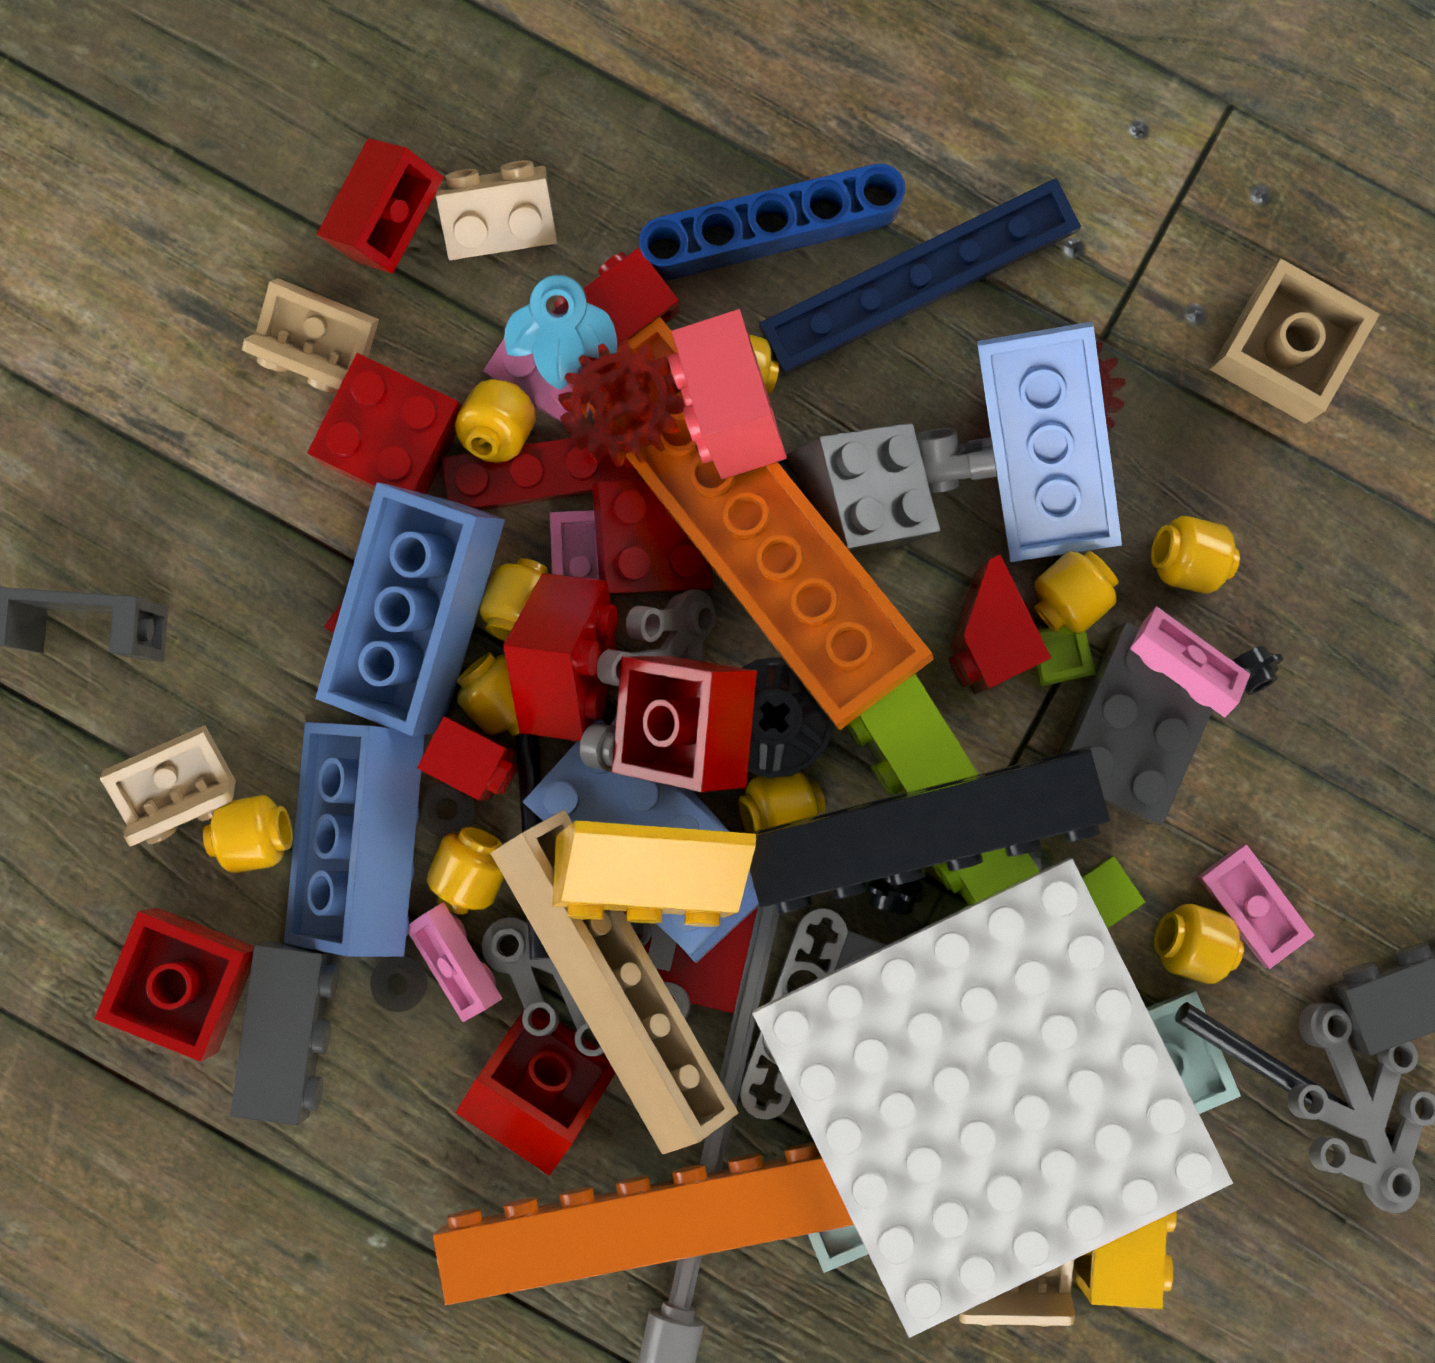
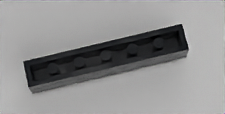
[750,746,1110,913]

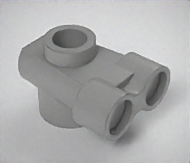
[916,428,997,493]

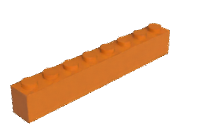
[433,1142,854,1305]

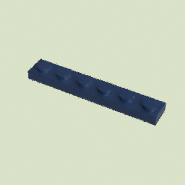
[759,178,1081,376]

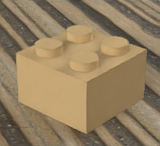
[1209,259,1380,424]

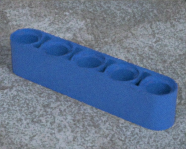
[639,164,905,280]

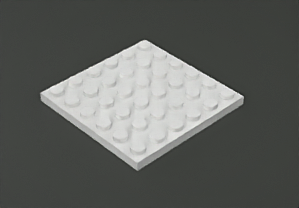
[752,857,1233,1338]

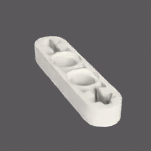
[740,907,848,1120]

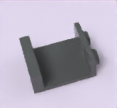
[0,587,168,662]

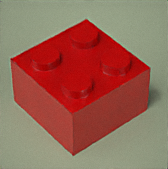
[307,353,462,494]
[503,573,622,741]
[612,656,757,792]
[94,907,254,1062]

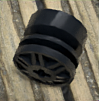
[741,657,834,778]

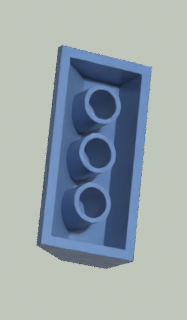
[315,482,505,736]
[284,722,425,957]

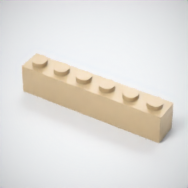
[490,809,739,1155]

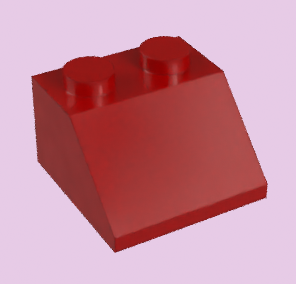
[948,554,1051,694]
[455,1008,616,1176]

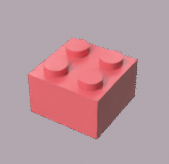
[668,309,787,480]

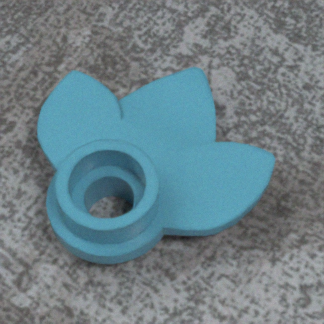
[504,274,618,390]

